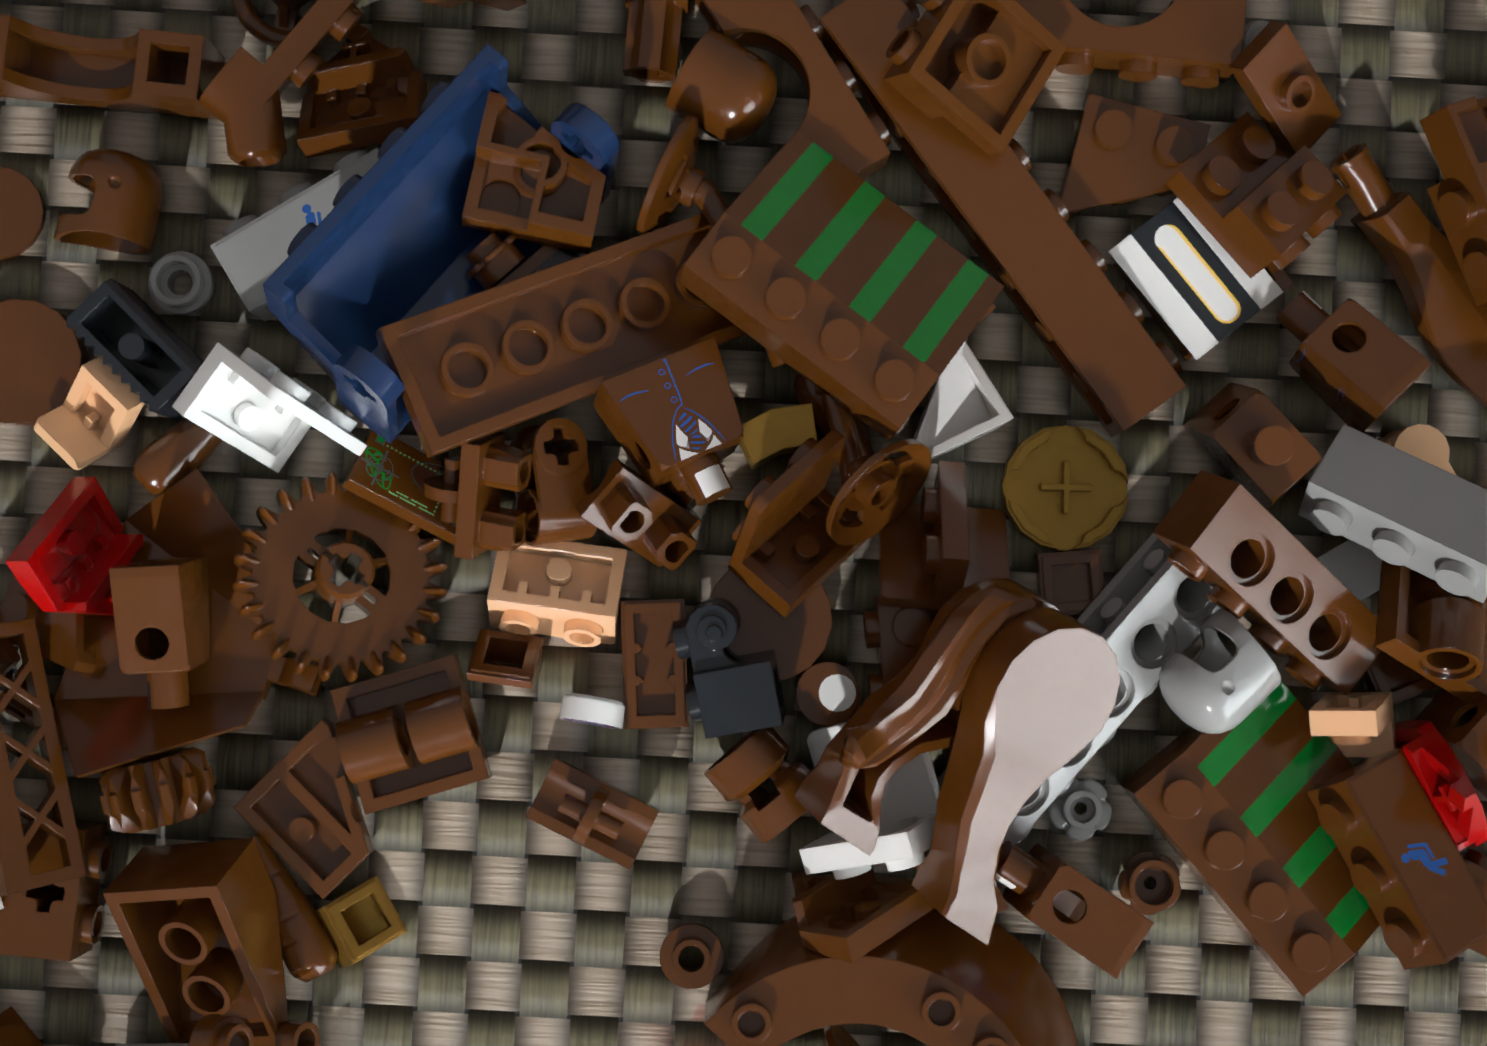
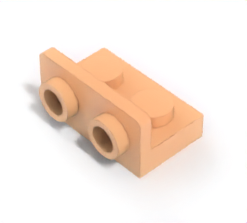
[487,541,627,647]

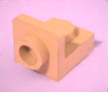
[1309,692,1397,758]

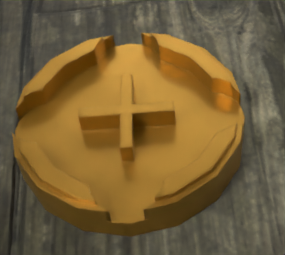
[1000,425,1128,551]

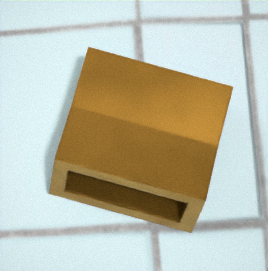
[739,403,817,470]

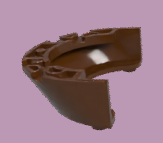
[704,908,1078,1046]

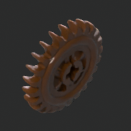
[232,472,448,682]

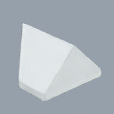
[912,341,1014,460]

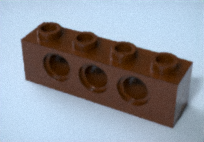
[1153,470,1382,695]

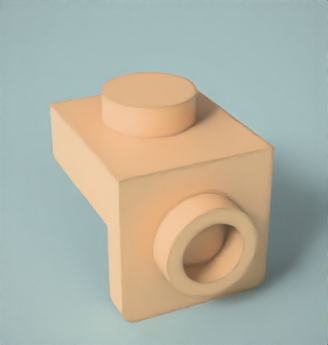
[34,357,145,470]

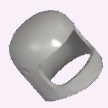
[1159,609,1281,734]

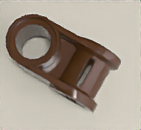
[510,417,597,546]

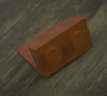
[728,429,866,618]

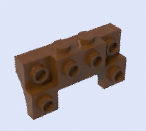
[1419,96,1487,306]

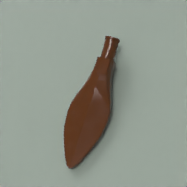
[1329,143,1487,408]

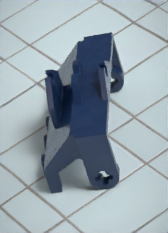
[263,44,620,444]

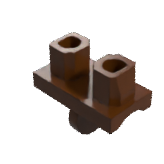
[423,431,533,560]
[575,458,702,571]
[526,757,660,870]

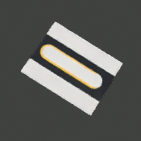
[1108,197,1283,360]

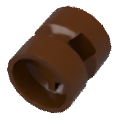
[704,727,810,844]

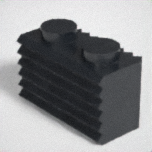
[67,278,204,419]

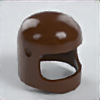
[665,27,777,143]
[54,148,164,255]

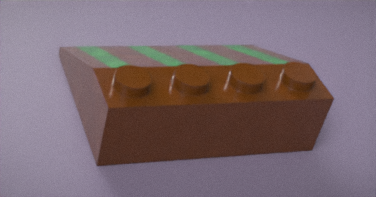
[680,130,1004,440]
[1120,681,1379,997]

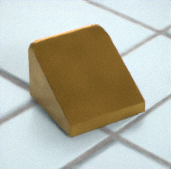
[315,875,407,968]

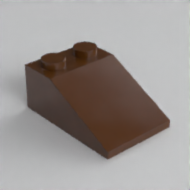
[103,838,289,1046]

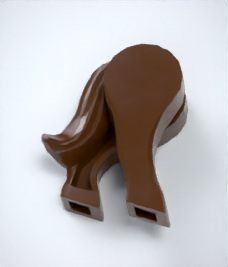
[794,578,1120,945]

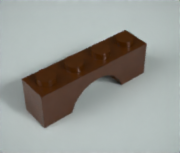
[693,0,892,180]
[1015,0,1247,89]
[0,14,225,119]

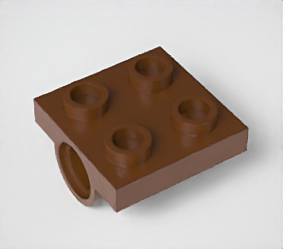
[1375,560,1487,703]
[330,654,492,815]

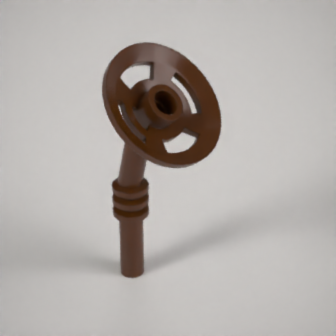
[636,114,786,368]
[814,386,931,546]

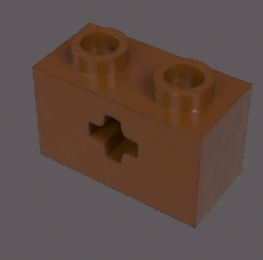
[0,817,112,961]

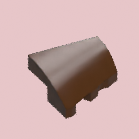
[462,91,606,254]

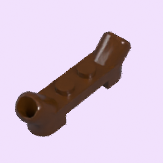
[198,0,364,167]

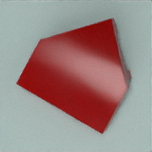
[5,476,144,615]
[1395,720,1487,852]

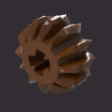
[99,747,216,834]

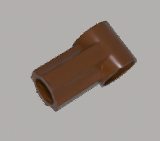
[623,0,691,83]

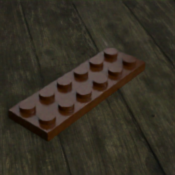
[375,203,748,458]

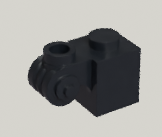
[672,598,787,739]

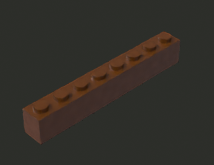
[820,0,1186,437]

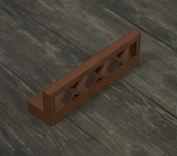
[0,618,87,897]

